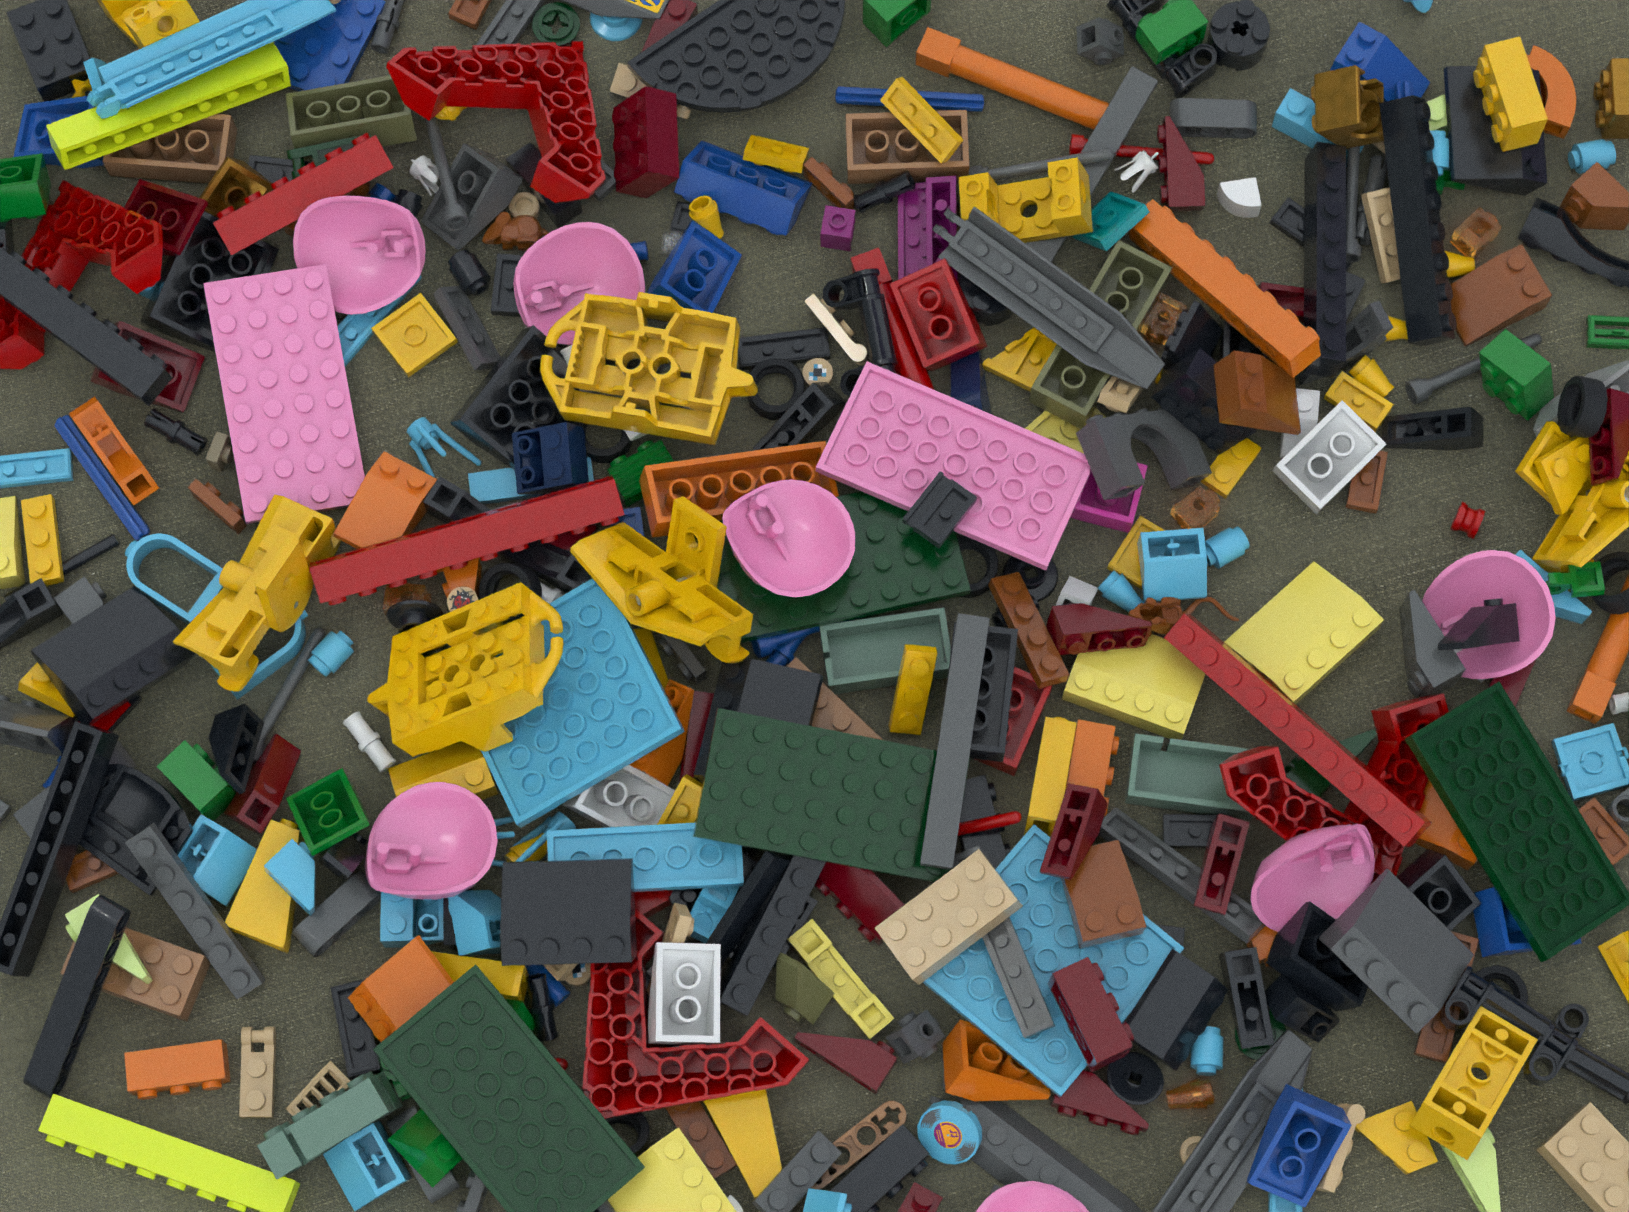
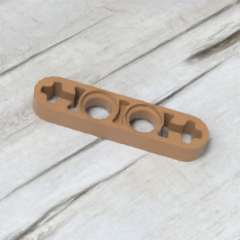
[811,1101,907,1190]

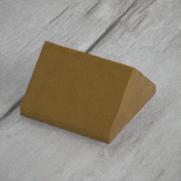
[199,156,273,218]

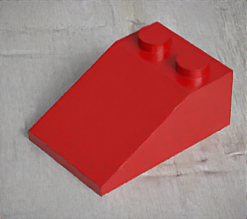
[890,258,988,371]

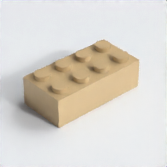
[875,849,1023,985]
[1536,1102,1629,1212]

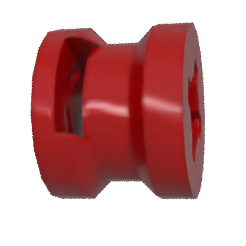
[1450,501,1486,539]

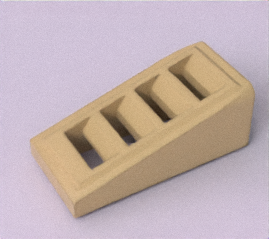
[286,1060,350,1116]

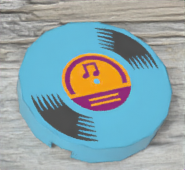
[917,1100,982,1165]

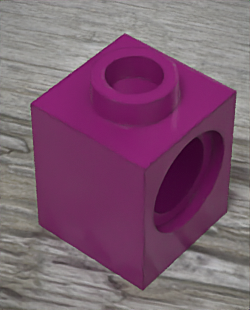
[820,205,856,251]

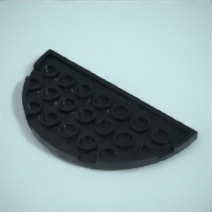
[627,0,845,113]

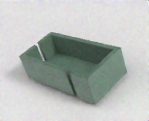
[819,607,951,694]
[1125,733,1253,821]
[257,1071,403,1179]

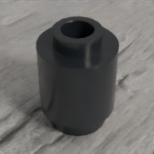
[448,249,491,296]

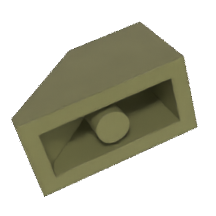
[775,952,834,1025]

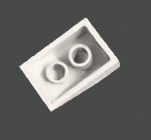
[1272,401,1386,514]
[563,765,675,828]
[648,942,721,1045]

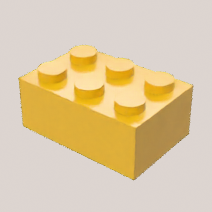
[1473,36,1548,152]

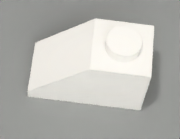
[1280,388,1320,458]

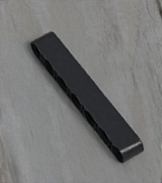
[23,895,131,1099]

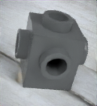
[1076,17,1124,65]
[886,1009,945,1064]

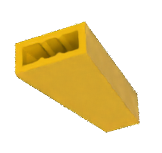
[1023,717,1077,837]
[225,818,304,953]
[431,951,529,1003]
[703,1089,782,1199]

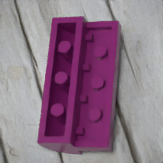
[898,176,958,281]

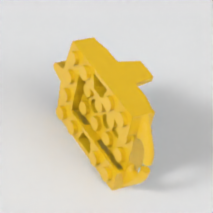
[540,292,758,445]
[367,582,564,757]

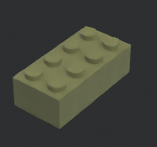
[286,75,417,160]

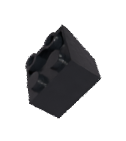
[1160,301,1223,377]

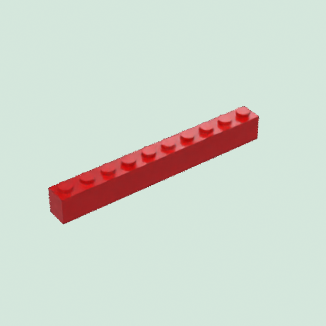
[309,475,625,606]
[1164,613,1432,847]

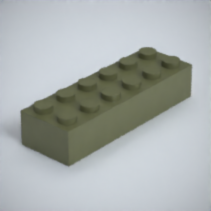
[1029,240,1173,429]

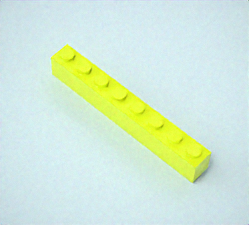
[46,42,291,170]
[38,1094,300,1212]

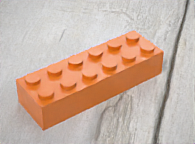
[639,441,839,538]

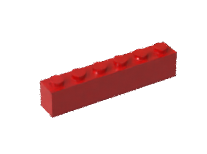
[213,133,394,255]

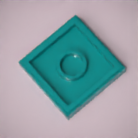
[1071,191,1150,251]

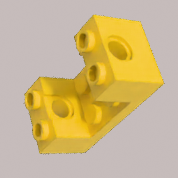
[97,0,200,49]
[959,158,1093,243]
[1409,1006,1538,1160]

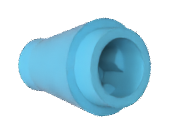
[1097,570,1144,613]

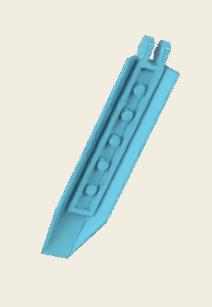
[86,0,336,119]

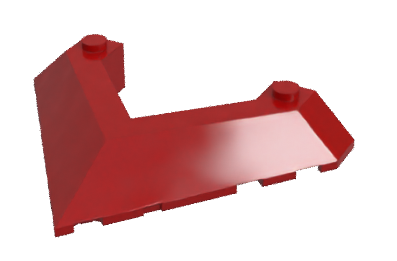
[386,41,606,203]
[0,180,163,369]
[1219,693,1449,884]
[582,908,810,1119]

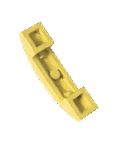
[787,919,895,1039]

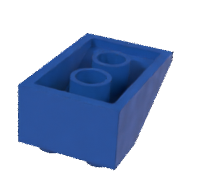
[1330,22,1430,102]
[13,96,104,168]
[647,220,742,313]
[1473,887,1582,957]
[1247,1084,1352,1207]

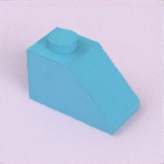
[264,839,316,916]

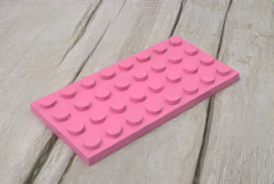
[203,264,365,524]
[815,361,1091,571]

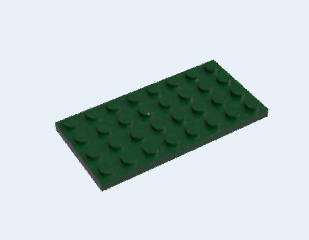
[717,491,971,643]
[1405,682,1629,962]
[693,708,970,883]
[373,964,645,1212]

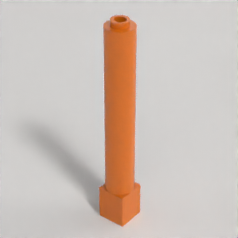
[915,27,1110,130]
[1566,573,1629,724]

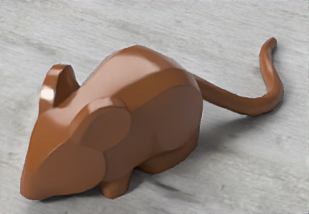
[482,211,550,251]
[1128,597,1239,638]

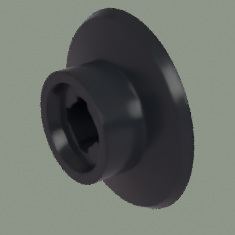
[1002,556,1058,602]
[386,600,443,633]
[1107,1052,1164,1105]

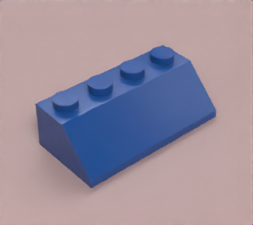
[674,141,812,236]

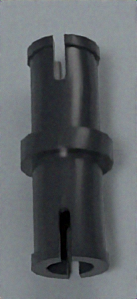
[854,171,916,213]
[144,408,208,456]
[526,973,559,1041]

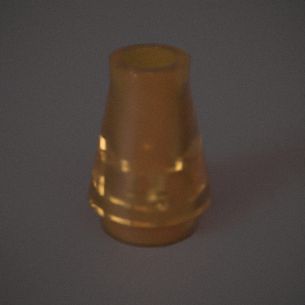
[1166,1077,1215,1110]

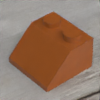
[1560,162,1629,230]

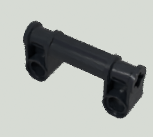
[1107,0,1217,98]
[823,268,898,397]
[1440,965,1580,1086]
[1552,1003,1629,1104]

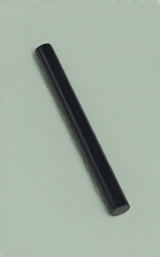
[3,534,120,600]

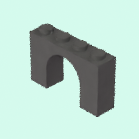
[1076,407,1212,500]

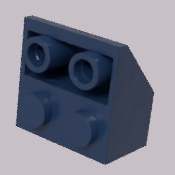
[512,422,589,495]

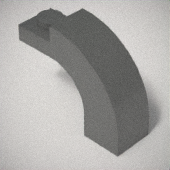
[1296,301,1393,385]

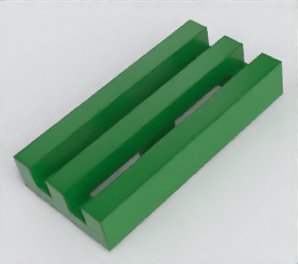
[1586,315,1629,349]

